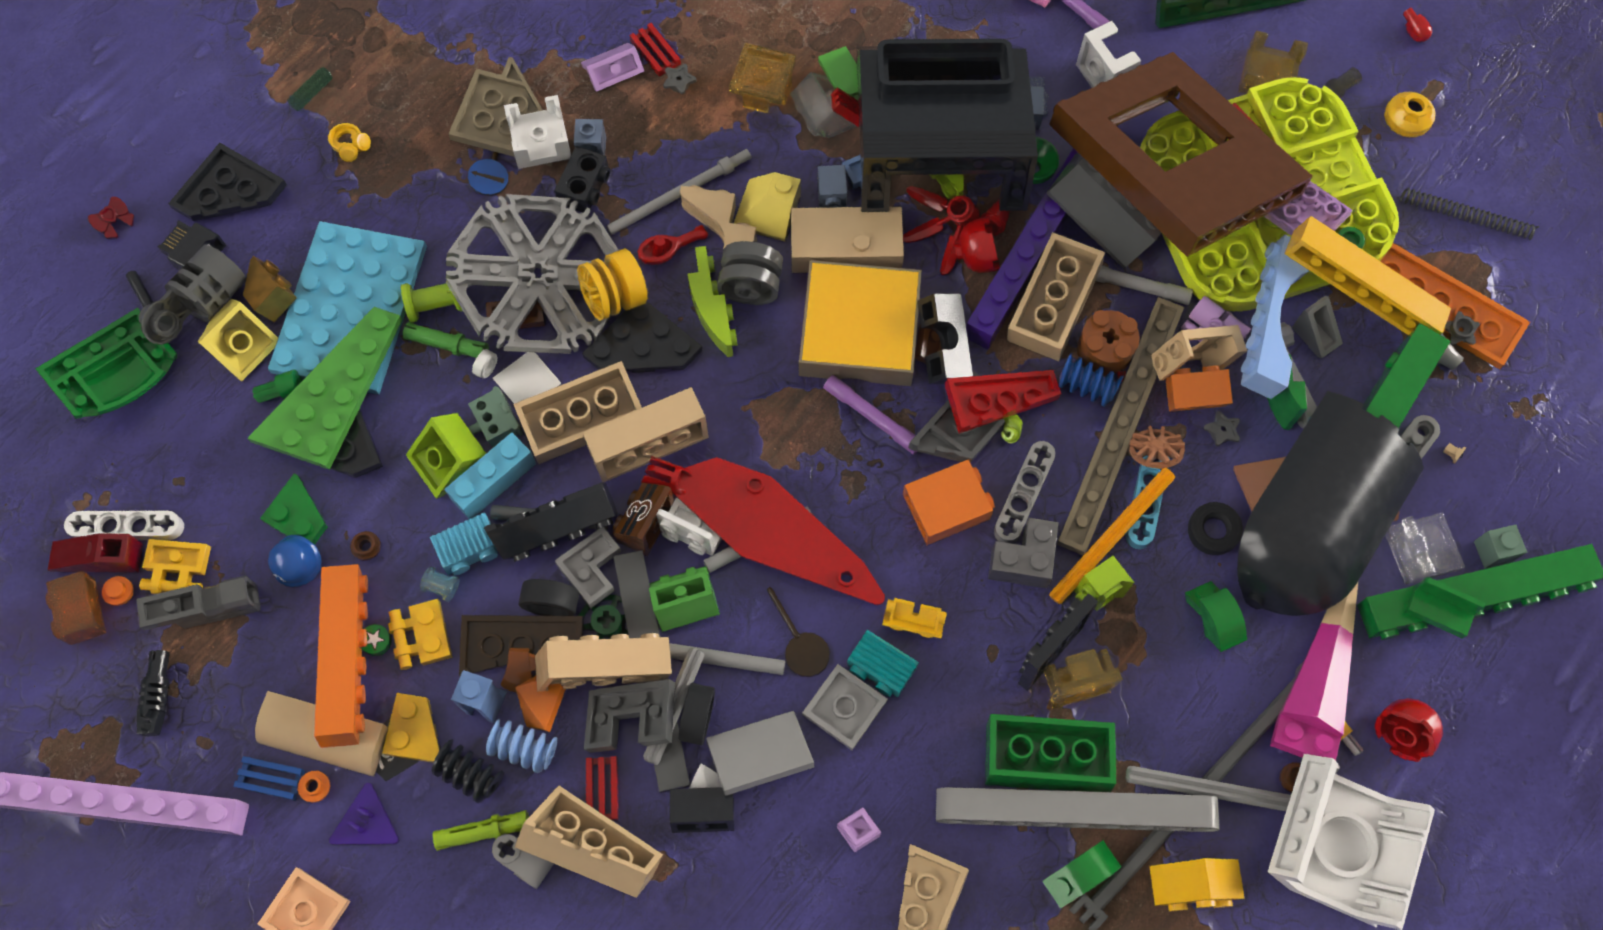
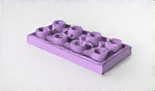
[1264,181,1352,236]

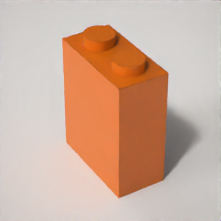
[903,459,995,546]

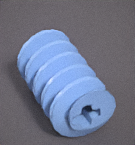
[486,719,558,773]

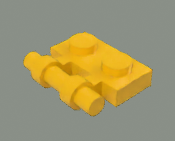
[139,539,211,594]
[388,599,453,670]

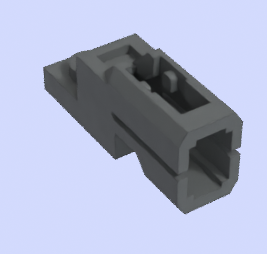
[136,575,261,631]

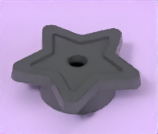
[663,64,697,94]
[1444,311,1480,345]
[1204,411,1240,446]

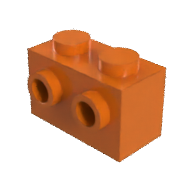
[1165,365,1233,412]

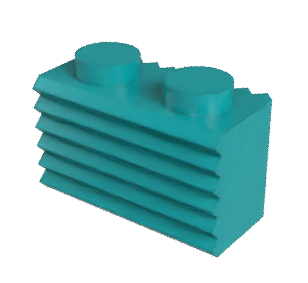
[847,630,919,697]

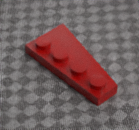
[944,370,1061,434]

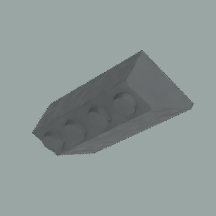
[1046,153,1162,268]

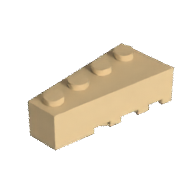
[535,633,672,692]
[515,786,663,898]

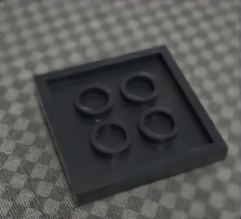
[1018,593,1098,691]

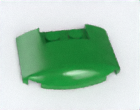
[35,308,177,419]

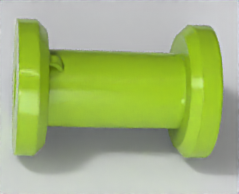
[401,283,463,323]

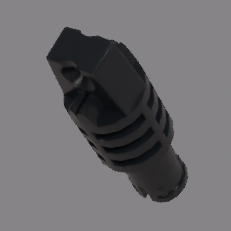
[137,650,170,737]

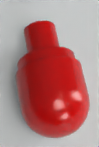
[1403,8,1432,42]

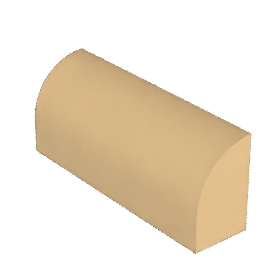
[255,691,388,777]

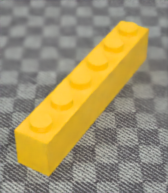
[1284,216,1451,335]

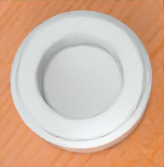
[472,349,497,379]

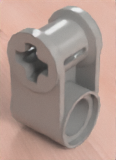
[492,834,554,889]

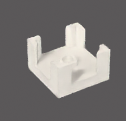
[1076,21,1141,88]
[504,95,571,169]

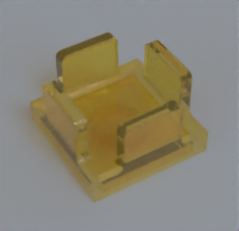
[729,43,796,113]
[1044,648,1123,709]

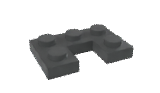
[584,679,675,753]

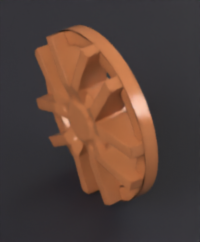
[1129,426,1185,469]

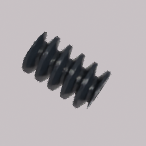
[432,739,505,803]

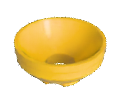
[1384,91,1436,138]

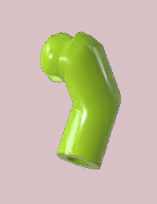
[1001,414,1023,444]

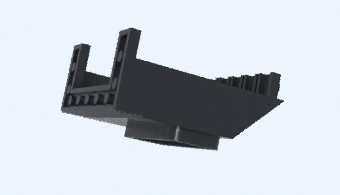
[856,38,1038,212]

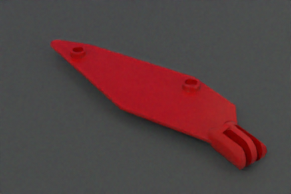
[641,456,885,605]

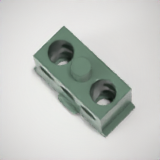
[468,386,524,448]

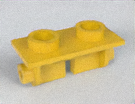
[882,597,947,639]

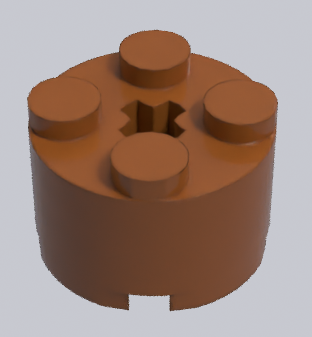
[1077,310,1140,376]

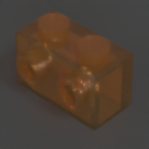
[45,571,106,645]

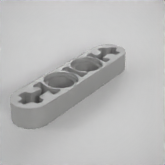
[994,441,1056,544]

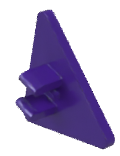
[329,783,399,845]

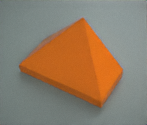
[515,676,566,732]

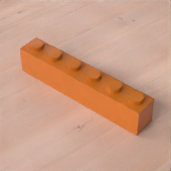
[314,564,368,748]

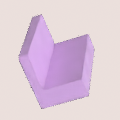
[581,43,644,92]

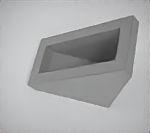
[1292,296,1343,358]

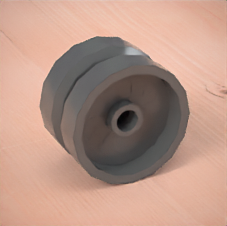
[717,241,783,305]

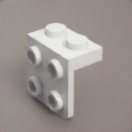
[656,498,722,556]

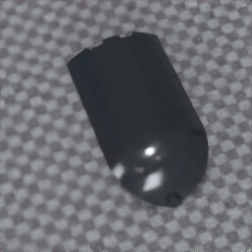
[1237,391,1424,616]

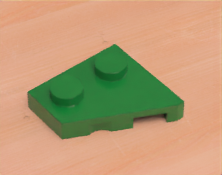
[260,473,328,545]

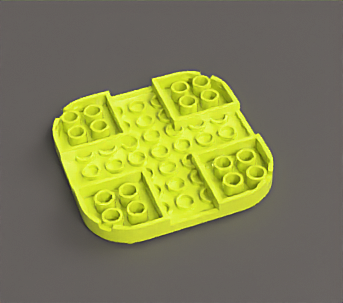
[1140,77,1399,312]

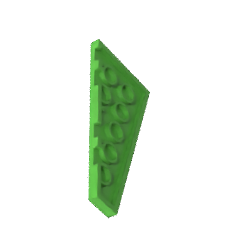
[247,307,402,470]

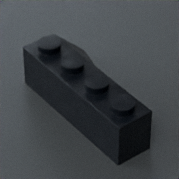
[484,482,619,563]

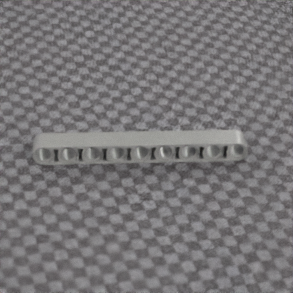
[936,787,1220,832]

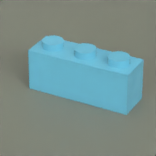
[444,432,536,519]

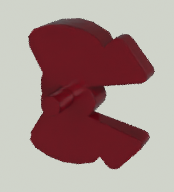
[88,196,134,239]

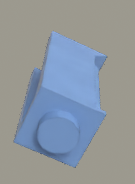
[451,670,507,723]

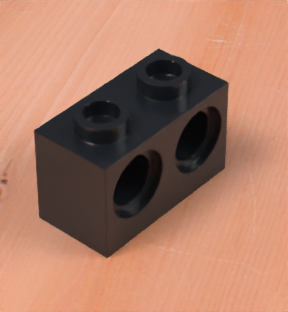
[554,146,611,213]

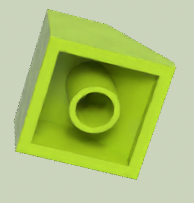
[406,413,487,499]

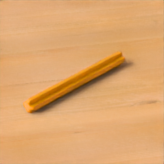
[1049,468,1176,604]

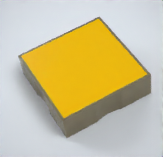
[799,260,922,386]

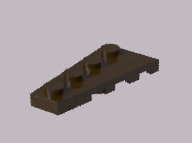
[459,615,584,676]

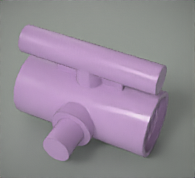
[1181,296,1251,342]

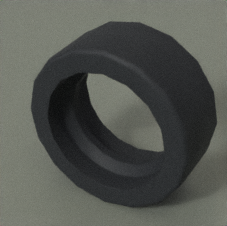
[518,579,579,616]
[678,683,715,745]

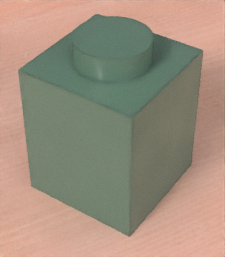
[1474,525,1527,569]

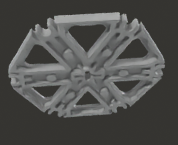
[446,194,619,354]

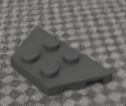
[908,371,1005,463]

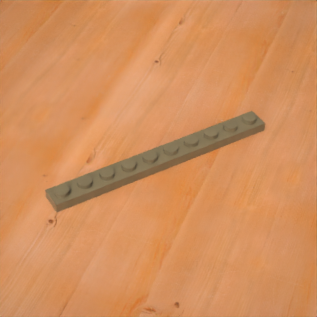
[1056,297,1184,555]

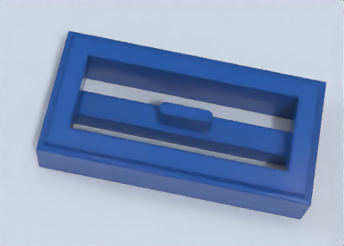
[233,756,305,801]

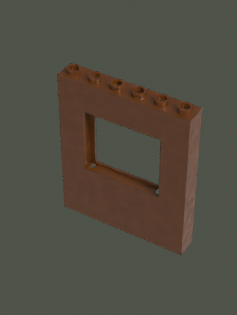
[1049,52,1313,257]

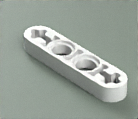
[64,511,184,540]

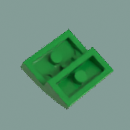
[1267,354,1307,430]

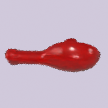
[637,225,709,265]

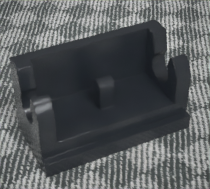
[670,787,735,833]

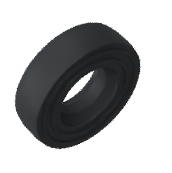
[1188,502,1243,555]

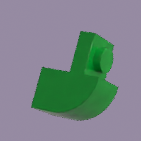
[1185,581,1247,652]
[1042,840,1122,909]

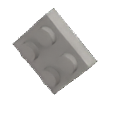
[802,664,888,750]

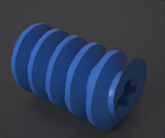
[1059,353,1123,407]

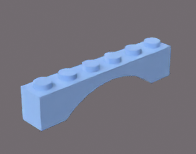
[1241,235,1310,399]

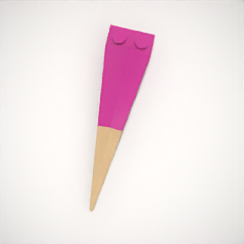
[1270,582,1358,761]

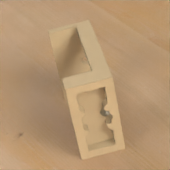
[1151,325,1247,381]

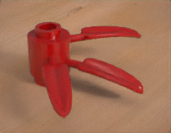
[903,186,980,275]

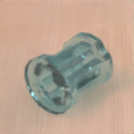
[420,566,459,602]

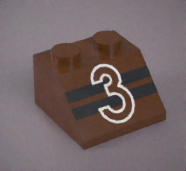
[613,483,674,557]

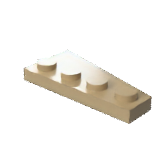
[898,844,969,930]

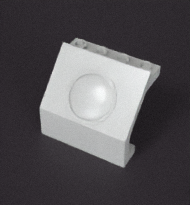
[1268,754,1435,930]

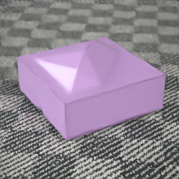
[837,808,881,853]

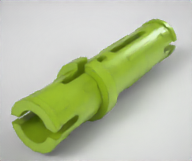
[433,810,529,851]

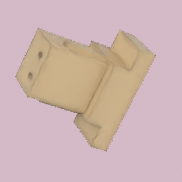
[1443,443,1466,464]

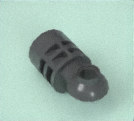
[139,244,246,345]

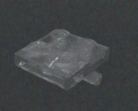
[1385,512,1465,585]

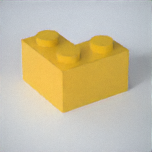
[1149,858,1245,912]

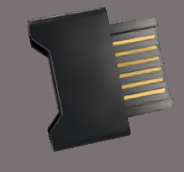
[157,220,226,270]

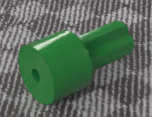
[252,369,302,403]

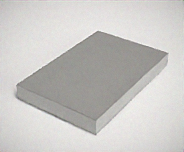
[706,711,814,796]

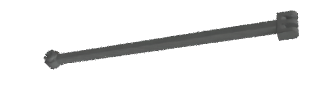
[1069,662,1303,930]

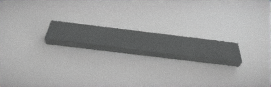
[613,550,690,793]

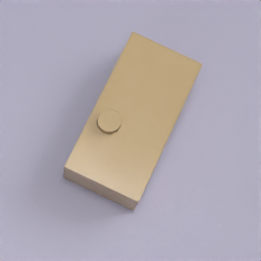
[791,207,904,273]
[1007,232,1105,361]
[513,361,642,464]
[583,387,709,483]

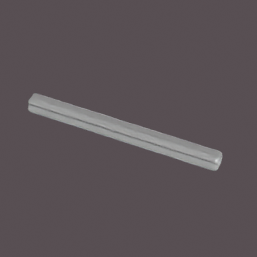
[1125,766,1291,811]

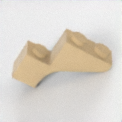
[680,185,757,249]

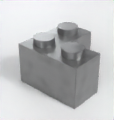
[988,518,1059,589]

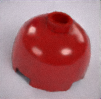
[954,216,1000,273]
[1375,698,1443,762]

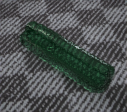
[287,67,333,111]

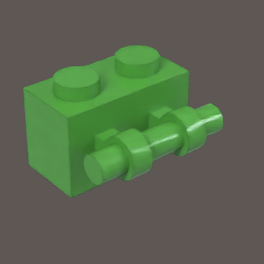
[649,566,720,632]

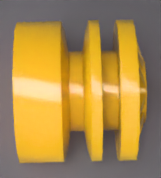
[577,248,648,321]

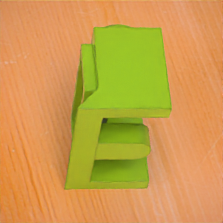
[1074,556,1135,611]

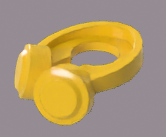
[328,123,371,162]

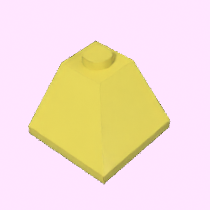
[734,172,801,242]
[198,299,278,382]

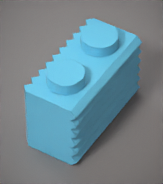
[430,513,498,575]

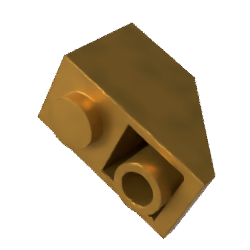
[243,256,297,322]

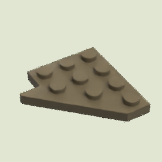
[448,57,553,167]

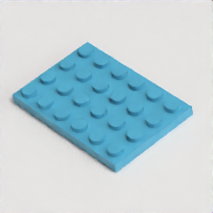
[268,221,427,394]

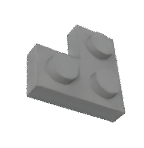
[555,528,621,609]

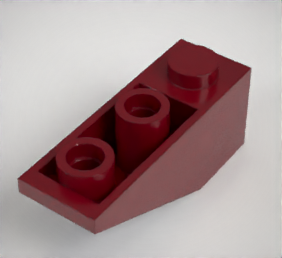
[48,533,143,572]

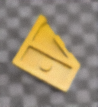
[382,693,440,763]

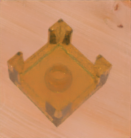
[1238,30,1308,94]

